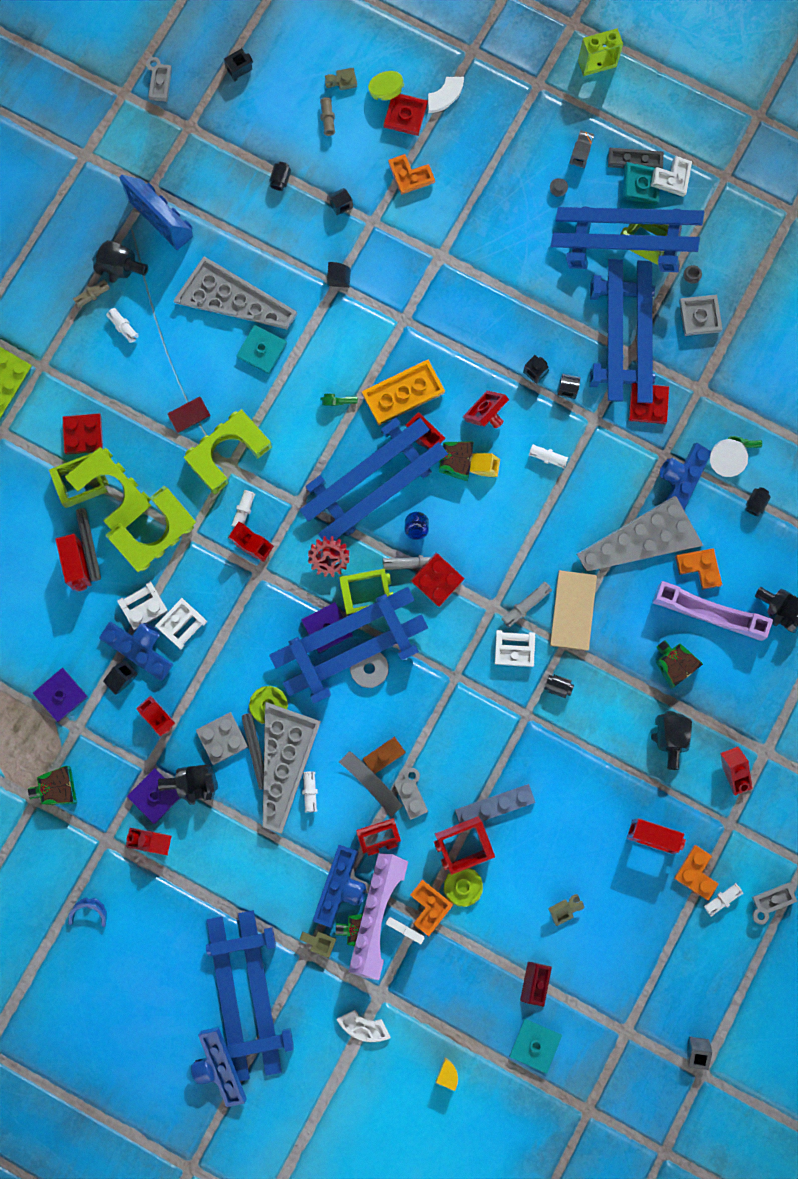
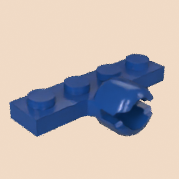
[659,443,711,510]
[99,622,174,681]
[312,845,366,928]
[191,1027,247,1107]

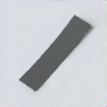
[339,751,403,816]

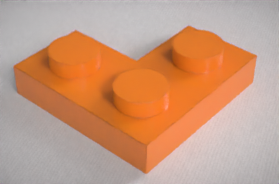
[388,154,435,195]
[675,548,722,590]
[674,845,719,901]
[410,879,453,936]

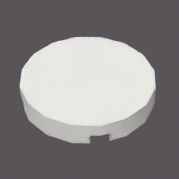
[710,439,748,477]

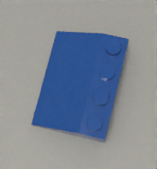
[119,175,193,251]

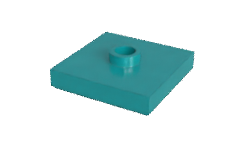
[623,162,660,205]
[236,325,287,374]
[509,1018,562,1074]

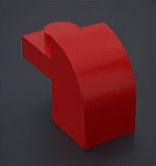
[228,521,274,562]
[136,696,175,737]

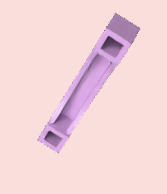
[653,581,773,641]
[348,853,408,980]

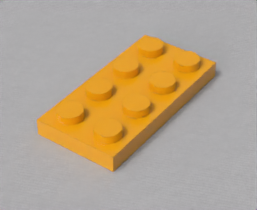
[362,359,445,426]

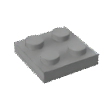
[679,295,723,336]
[196,712,248,765]

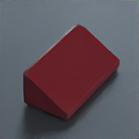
[167,397,211,433]
[520,962,552,1007]

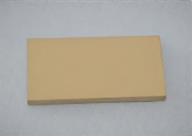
[550,570,597,651]

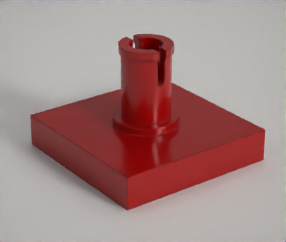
[463,391,509,428]

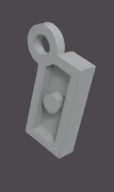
[146,57,172,102]
[394,768,428,820]
[752,883,798,924]

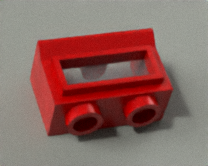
[356,818,401,856]

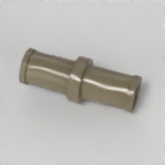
[320,98,335,136]
[73,279,110,309]

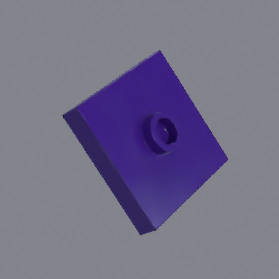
[301,602,353,654]
[33,667,88,723]
[127,768,181,824]

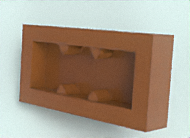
[363,736,406,774]

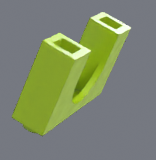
[184,409,272,495]
[64,447,152,530]
[105,486,196,572]

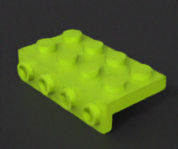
[0,347,32,418]

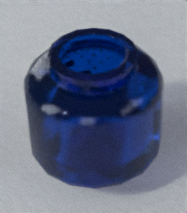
[404,512,429,540]

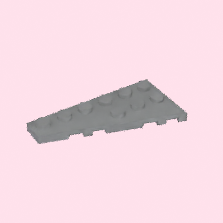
[173,257,297,329]
[576,496,703,571]
[263,702,321,834]

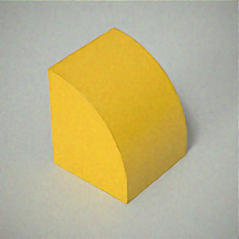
[470,453,500,477]
[435,1057,458,1091]

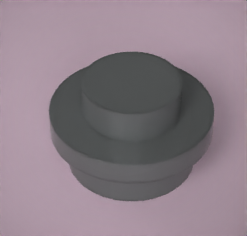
[550,178,568,197]
[683,265,702,284]

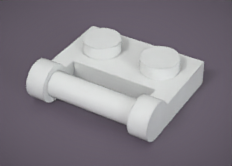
[117,582,168,631]
[155,598,207,650]
[495,630,535,667]

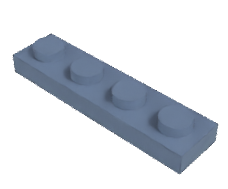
[455,784,536,824]

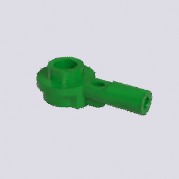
[320,394,358,406]
[728,436,762,448]

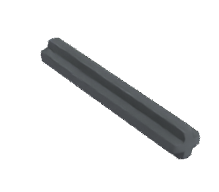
[75,508,101,582]
[242,713,264,790]

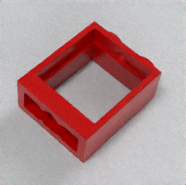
[55,534,92,591]
[434,816,495,875]
[627,818,686,854]

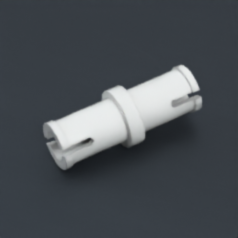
[106,308,139,343]
[529,444,568,469]
[231,490,256,527]
[302,772,318,812]
[704,883,744,917]

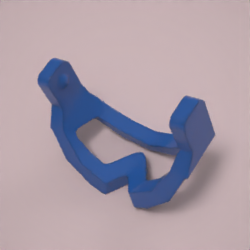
[69,897,107,927]

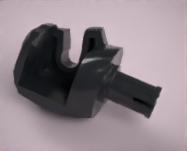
[92,240,148,283]
[755,587,798,633]
[651,711,692,770]
[158,765,218,805]

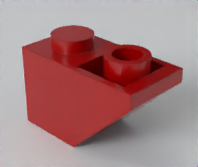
[720,747,753,795]
[126,828,172,856]

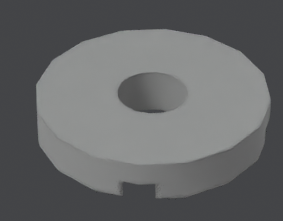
[350,652,388,688]

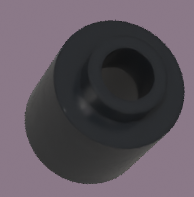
[269,162,291,191]
[745,487,771,517]
[544,674,574,698]

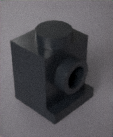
[224,48,253,82]
[523,355,549,384]

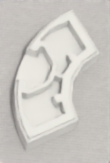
[428,77,464,113]
[337,1010,391,1042]

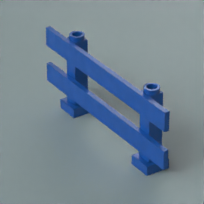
[550,206,705,272]
[590,259,656,403]
[299,418,448,541]
[269,587,428,704]
[206,910,294,1081]

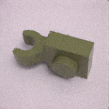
[325,68,357,90]
[548,894,585,926]
[300,931,336,958]

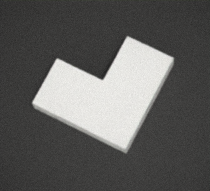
[651,156,692,197]
[385,917,424,944]

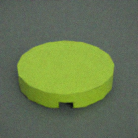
[368,71,404,100]
[249,686,288,724]
[444,868,483,907]

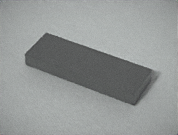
[608,148,664,169]

